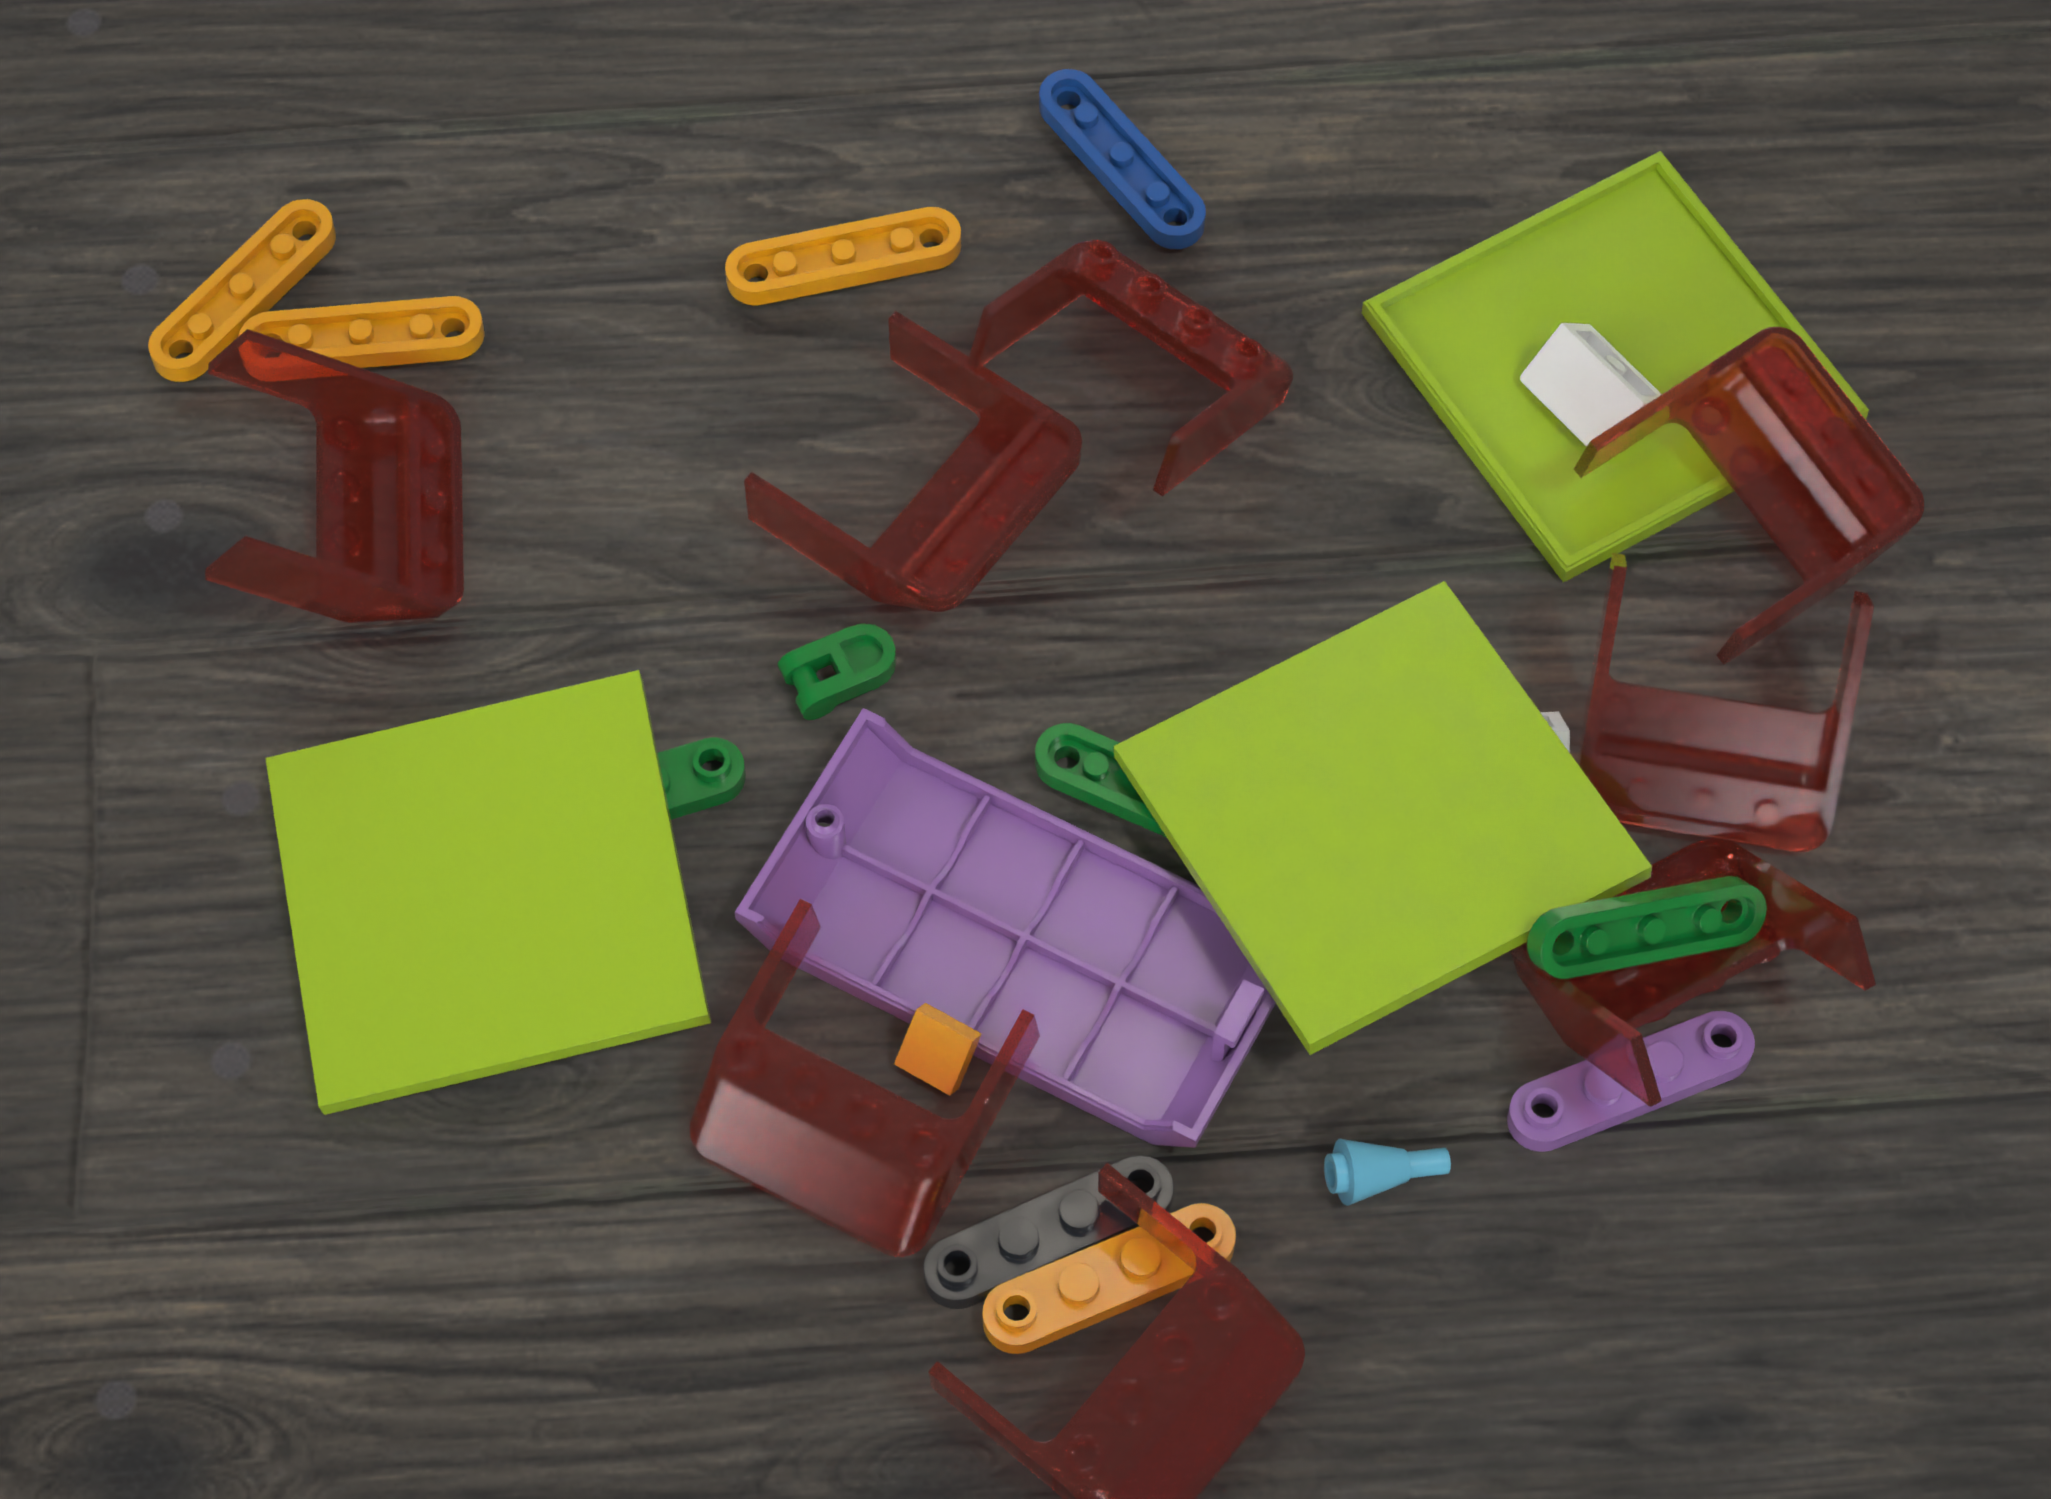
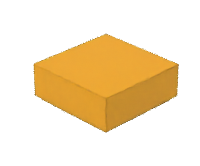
[894,1002,982,1096]

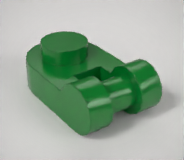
[777,623,896,720]

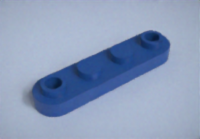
[1039,69,1206,249]

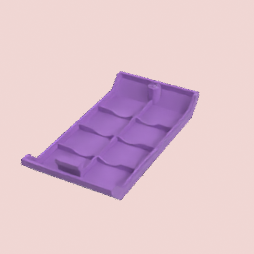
[735,708,1276,1148]

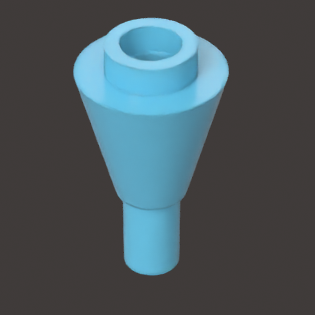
[1324,1139,1451,1206]

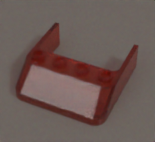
[967,240,1293,497]
[744,311,1082,612]
[1574,327,1924,665]
[205,329,464,623]
[1578,553,1874,852]
[1510,838,1876,1107]
[689,899,1040,1257]
[928,1163,1305,1499]

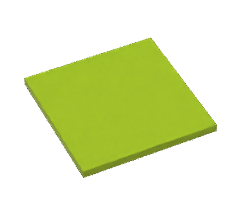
[1362,151,1869,583]
[1113,581,1652,1055]
[265,670,711,1115]

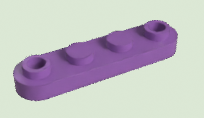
[1507,1011,1755,1152]

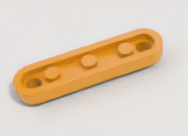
[148,199,336,382]
[725,207,961,305]
[238,296,485,376]
[982,1203,1236,1354]

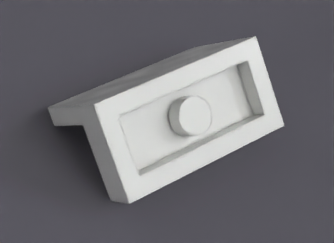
[1520,323,1671,457]

